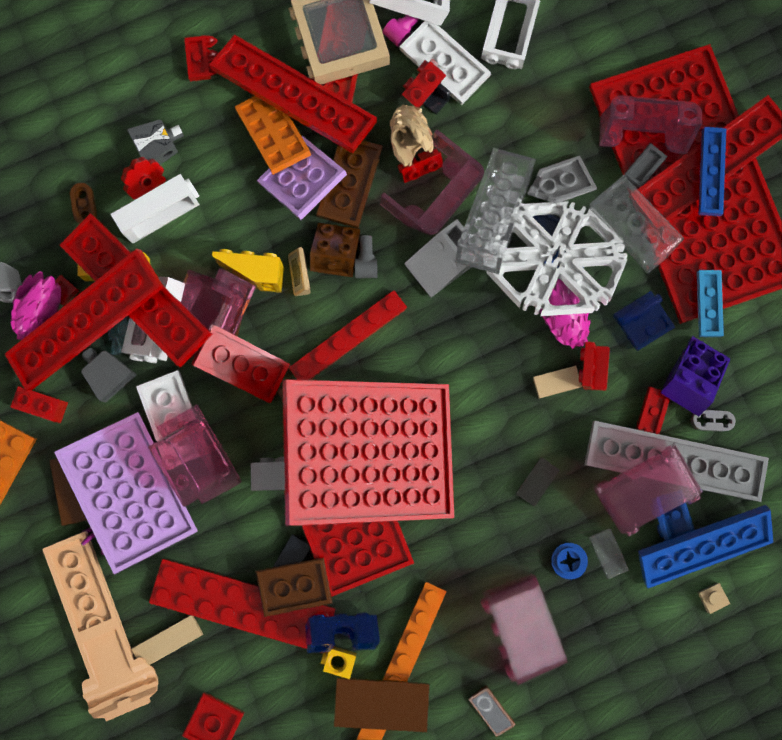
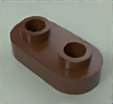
[70,183,97,224]

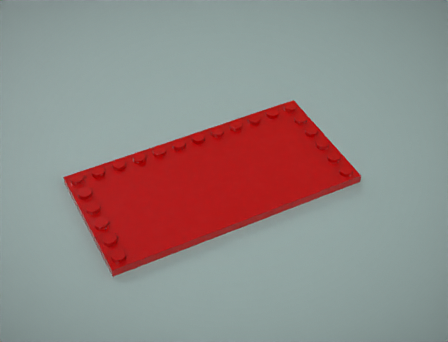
[589,44,782,324]

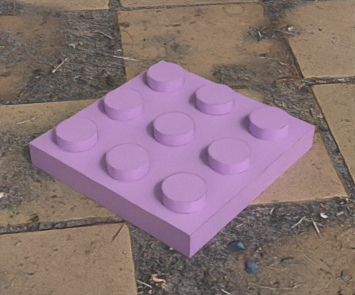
[257,136,347,220]

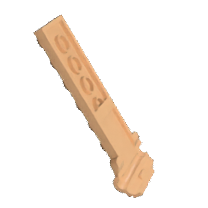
[42,531,158,721]

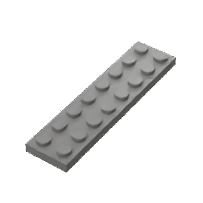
[585,421,769,502]

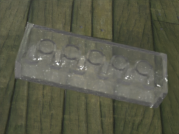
[455,148,536,274]

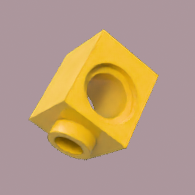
[321,645,357,679]

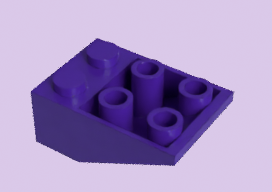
[661,336,730,417]

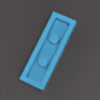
[697,270,724,337]

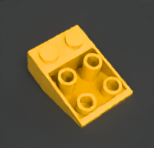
[212,249,284,293]

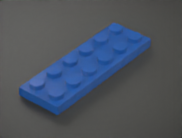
[638,505,773,589]

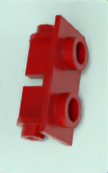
[397,148,443,183]

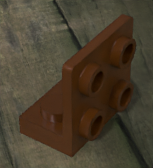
[310,223,360,277]

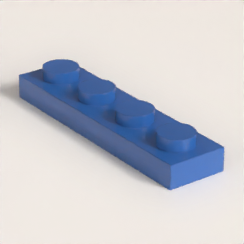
[698,127,726,216]

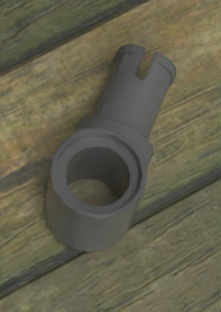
[355,235,377,279]

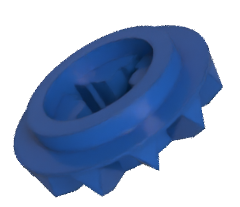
[551,543,588,579]

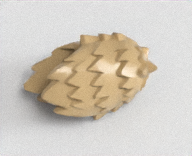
[390,104,434,167]

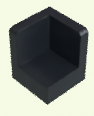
[423,83,451,115]

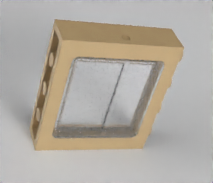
[288,0,390,84]

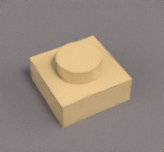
[697,583,730,614]

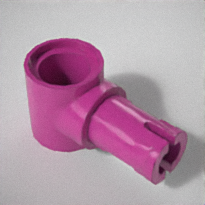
[382,15,420,47]

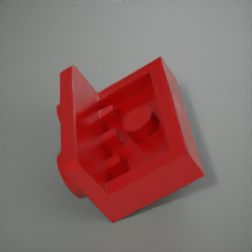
[402,58,446,107]
[579,342,610,391]

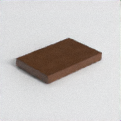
[50,458,87,526]
[256,557,332,617]

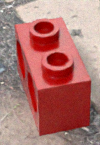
[10,386,68,423]

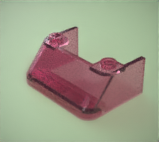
[381,129,484,235]

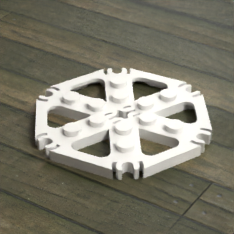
[483,201,628,316]

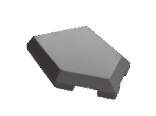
[527,155,597,204]

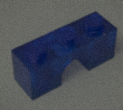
[305,613,380,653]

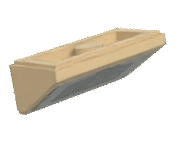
[288,247,311,296]

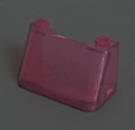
[594,443,703,536]

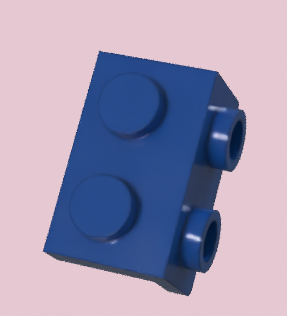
[650,489,695,541]

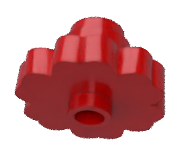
[121,157,166,200]

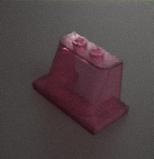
[181,268,256,356]
[148,405,242,507]

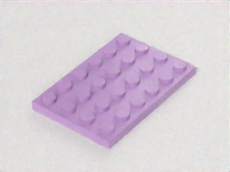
[54,412,198,575]

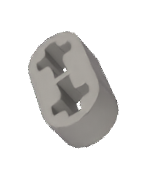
[690,410,736,432]

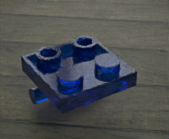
[613,291,675,351]

